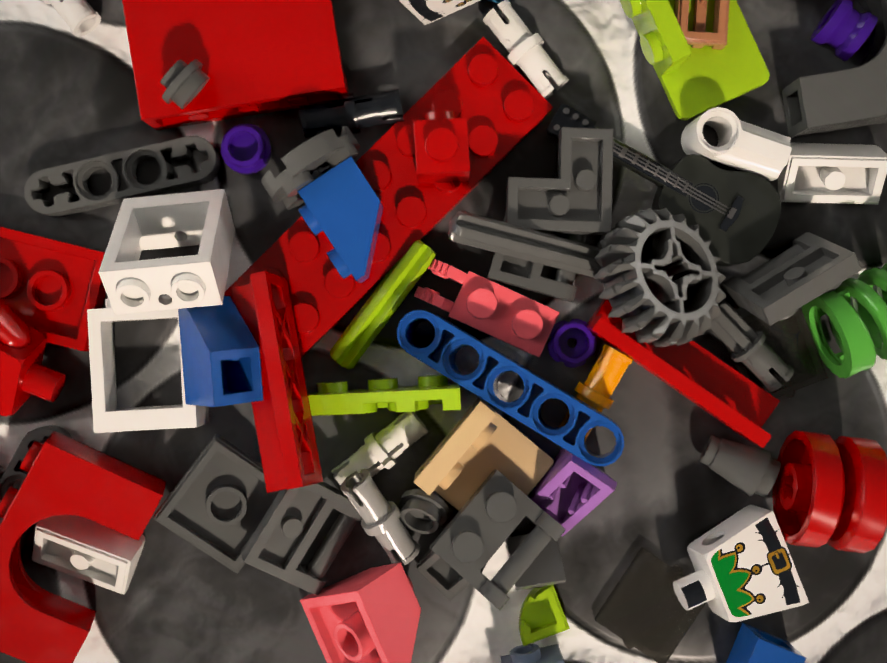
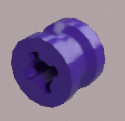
[810,0,878,62]

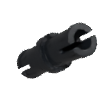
[299,89,404,138]

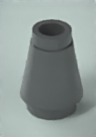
[699,435,781,498]

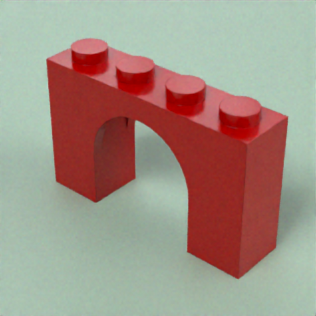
[0,431,166,663]

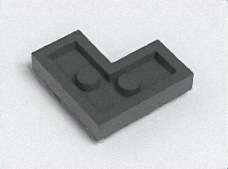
[506,127,614,235]

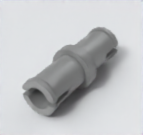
[340,469,420,565]

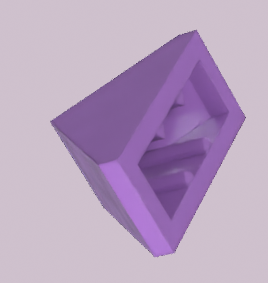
[529,448,617,536]

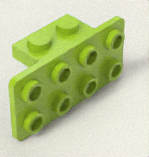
[620,0,770,121]

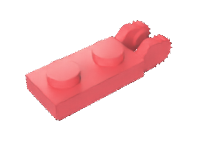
[414,259,560,357]

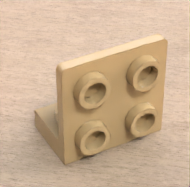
[413,397,554,511]

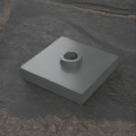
[153,433,279,574]

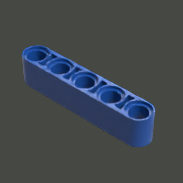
[397,310,624,466]

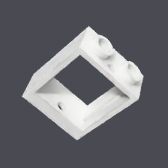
[98,189,235,315]
[87,295,209,433]

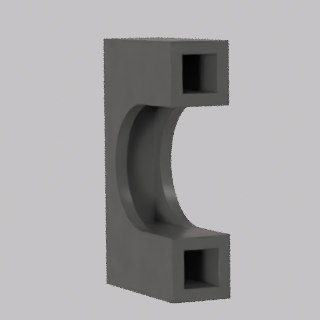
[781,0,887,138]

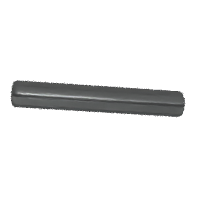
[448,210,602,277]

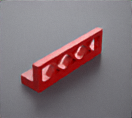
[232,271,323,493]
[587,299,780,448]

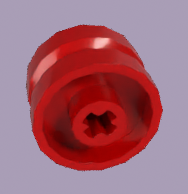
[773,430,887,553]

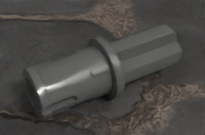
[710,302,794,392]

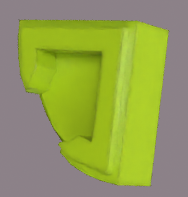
[519,585,570,646]

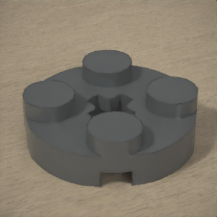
[261,126,360,210]

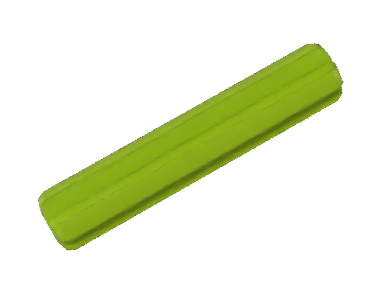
[330,240,436,370]

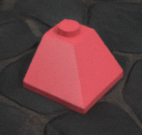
[300,562,421,663]

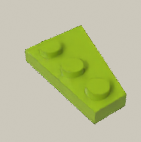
[308,374,461,416]

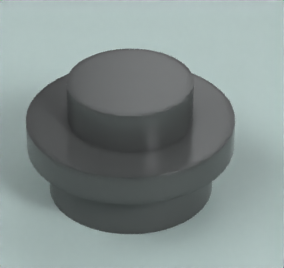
[160,59,210,109]
[399,488,449,534]

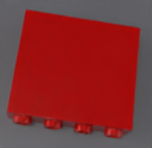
[122,0,349,130]

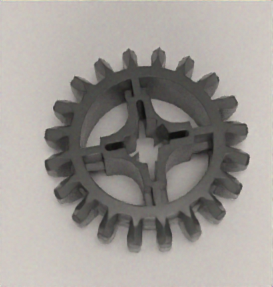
[593,208,726,348]

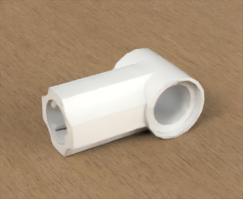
[681,107,792,181]

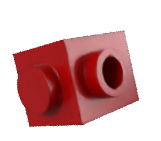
[413,111,470,184]

